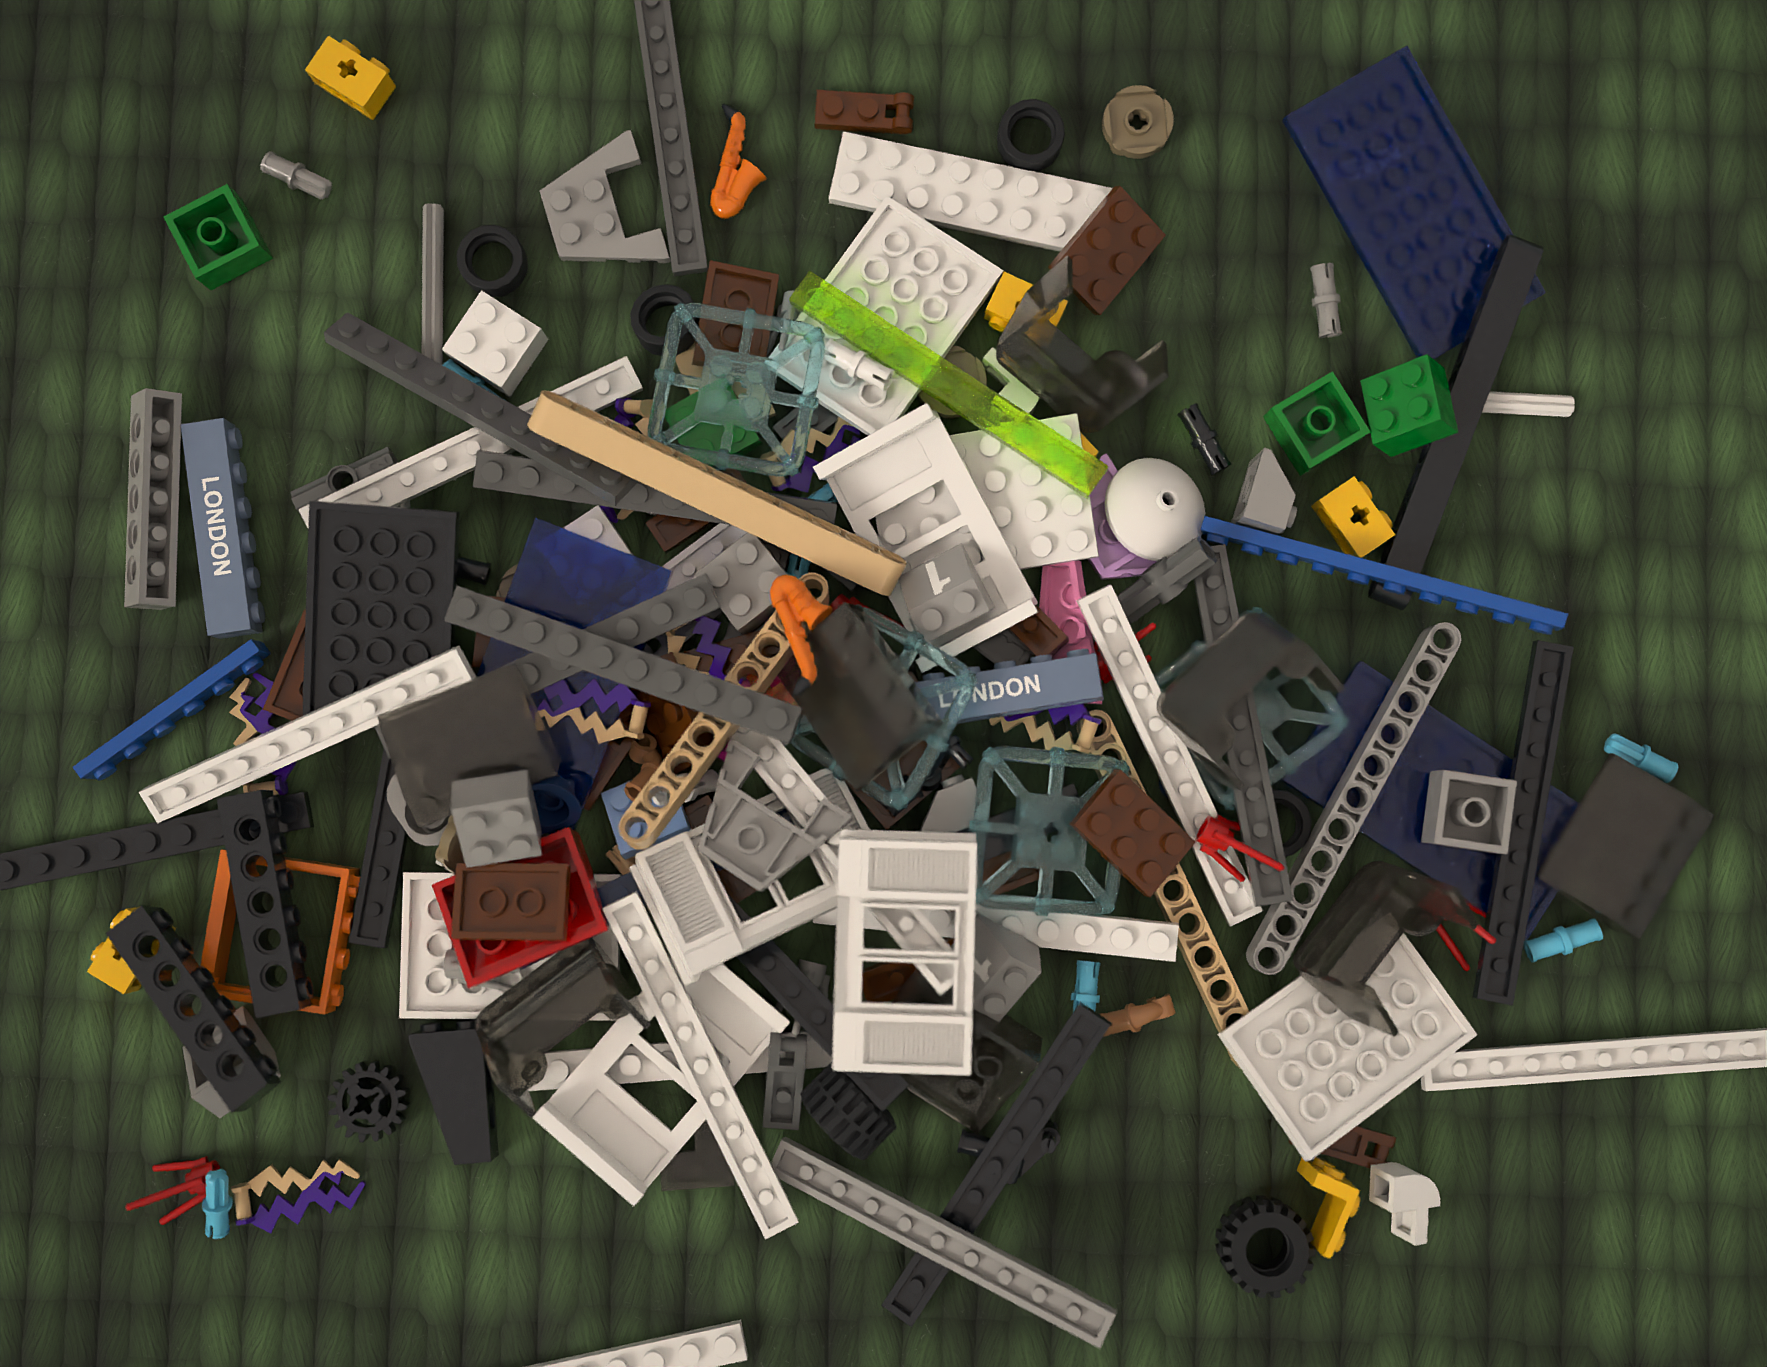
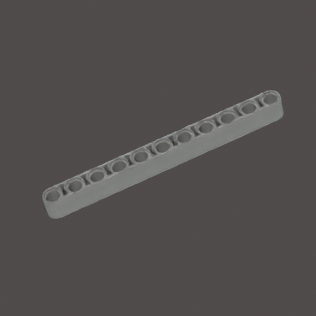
[1246,622,1461,975]

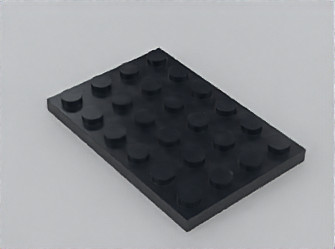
[303,501,460,716]

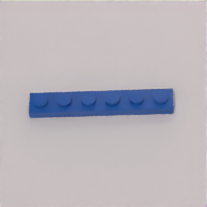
[73,639,271,781]

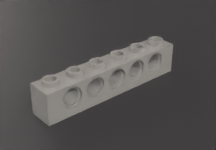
[124,388,182,610]

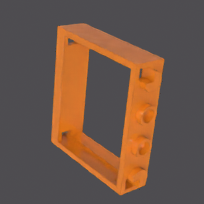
[200,849,360,1015]

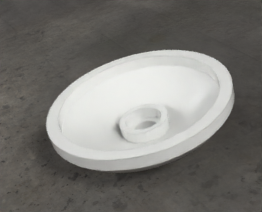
[1105,458,1205,561]

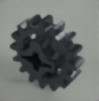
[328,1060,411,1143]

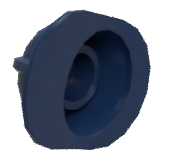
[531,774,581,835]

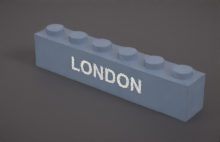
[181,418,265,639]
[878,649,1104,735]

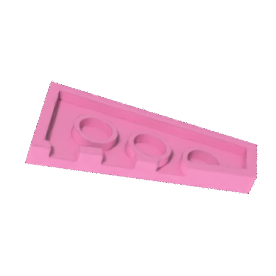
[1039,560,1102,704]

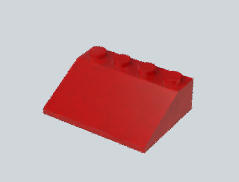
[432,827,609,989]

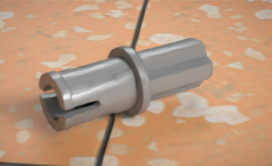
[261,151,332,199]

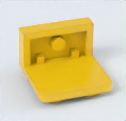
[1297,1156,1360,1258]

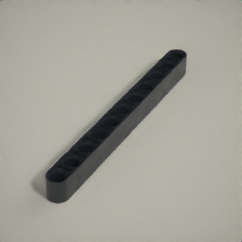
[1368,234,1544,610]

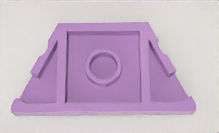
[1088,454,1157,580]

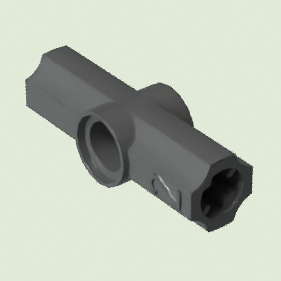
[290,447,399,519]
[1116,536,1217,624]

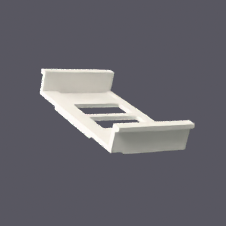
[813,403,1038,673]
[629,764,870,987]
[832,829,977,1075]
[533,958,790,1206]

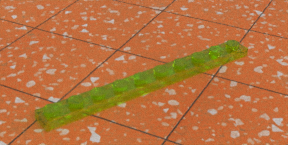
[789,271,1109,499]

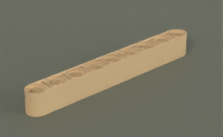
[619,573,829,850]

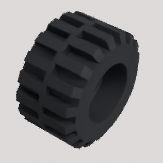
[800,1061,897,1161]
[1215,1195,1316,1299]

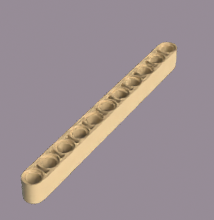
[527,391,907,596]
[1077,710,1249,1070]

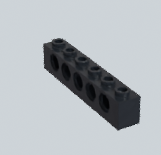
[217,790,314,1018]
[106,905,281,1113]

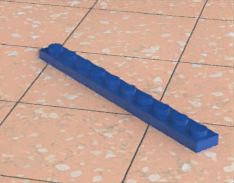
[1201,516,1568,635]

